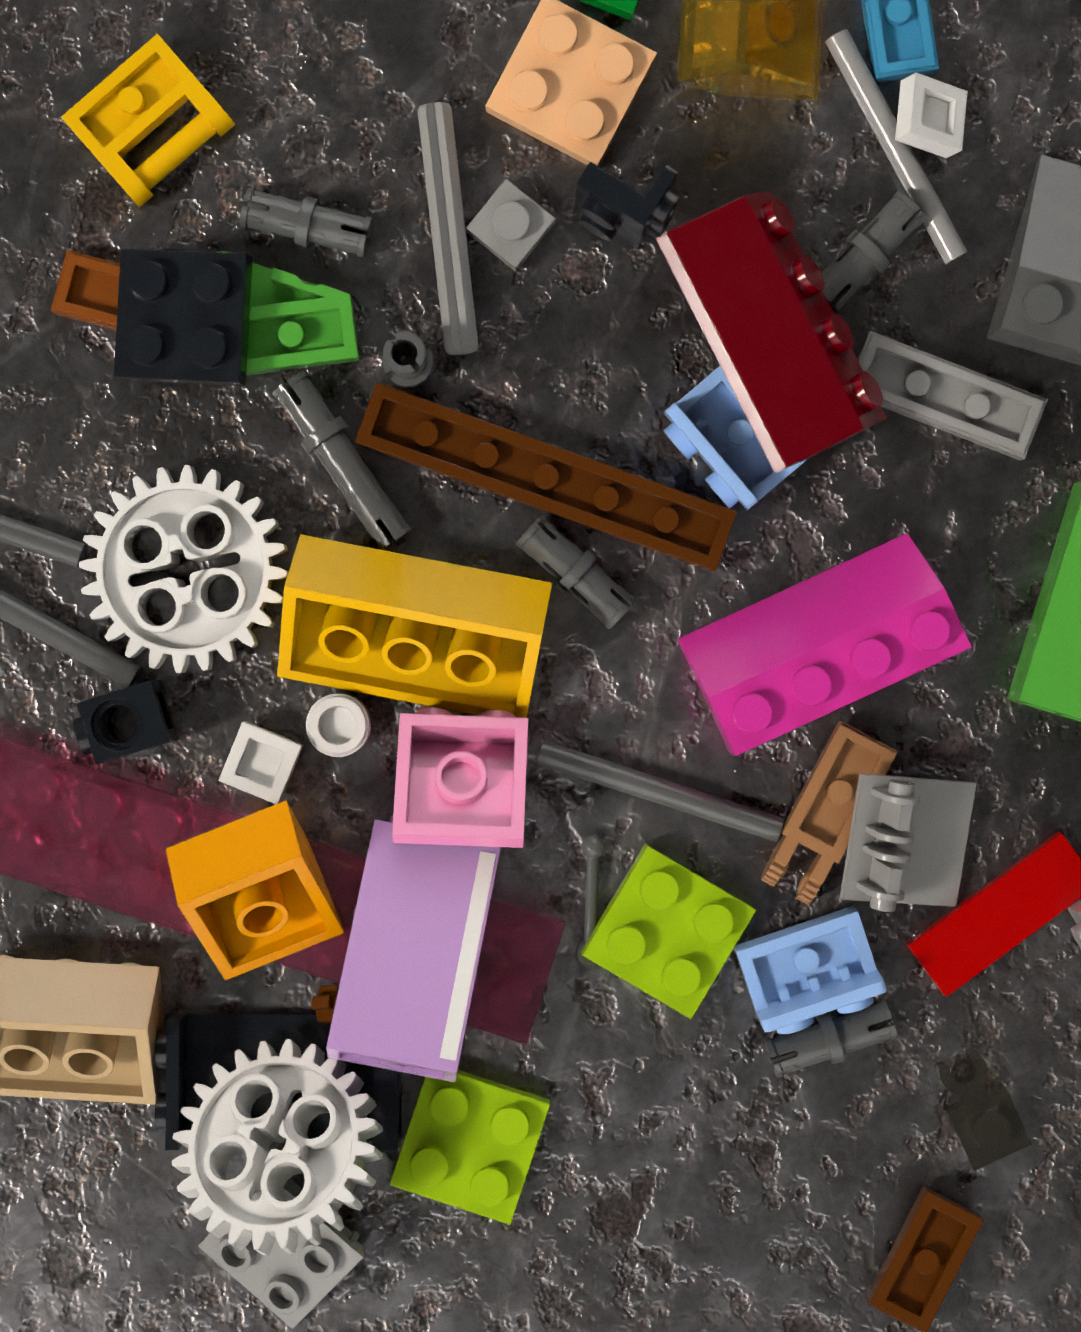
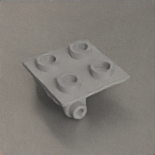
[840,773,977,912]
[198,1178,365,1329]

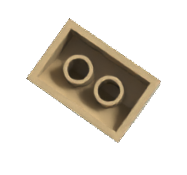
[0,955,164,1105]

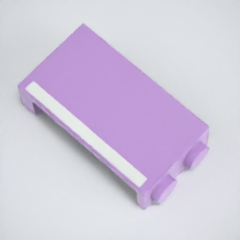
[326,816,501,1082]

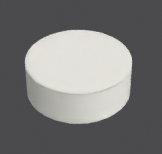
[306,693,371,757]

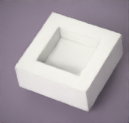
[895,72,968,158]
[218,721,304,804]

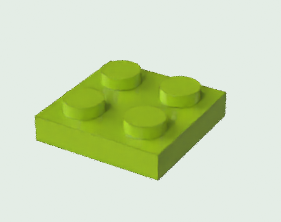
[581,843,756,1019]
[390,1069,550,1225]

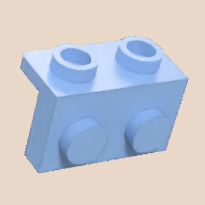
[663,366,806,511]
[734,905,887,1034]

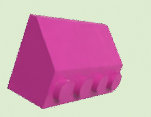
[677,533,972,756]

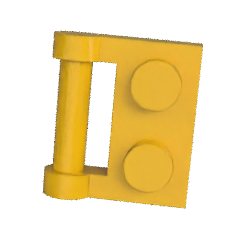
[61,33,235,208]

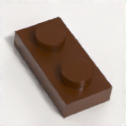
[866,1186,984,1332]

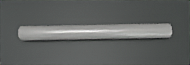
[825,29,968,265]

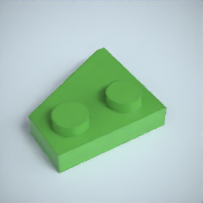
[220,251,360,376]

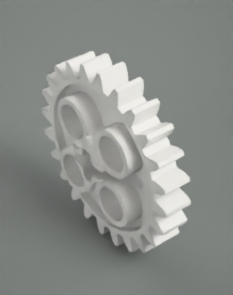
[79,465,289,673]
[172,1039,383,1256]

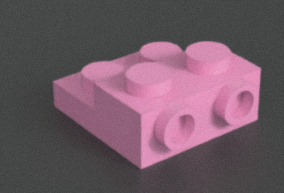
[392,708,528,848]

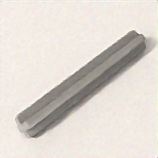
[417,102,479,355]

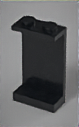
[155,1012,402,1152]

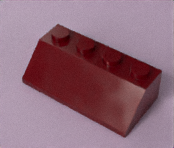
[656,190,887,473]

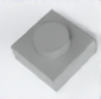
[466,179,555,272]

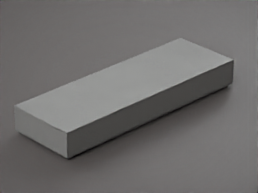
[857,331,1048,461]

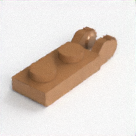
[761,721,898,905]

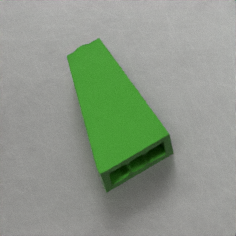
[1007,481,1081,722]

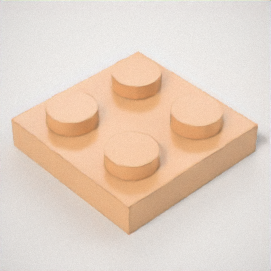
[485,0,657,167]

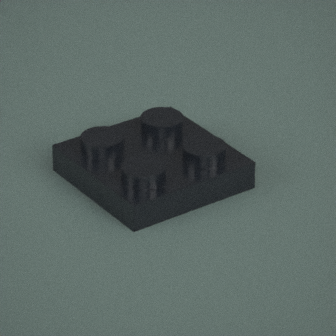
[114,249,253,386]

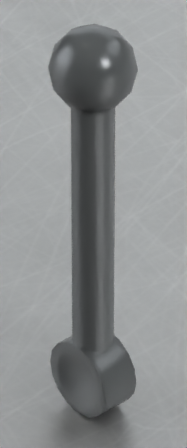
[576,834,606,967]

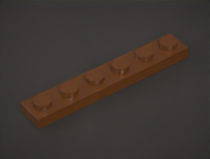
[355,382,737,573]

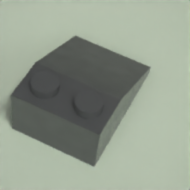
[986,154,1081,365]

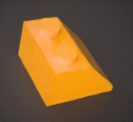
[166,800,344,981]

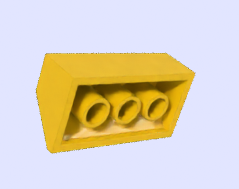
[277,534,552,718]

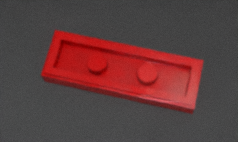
[905,831,1081,997]

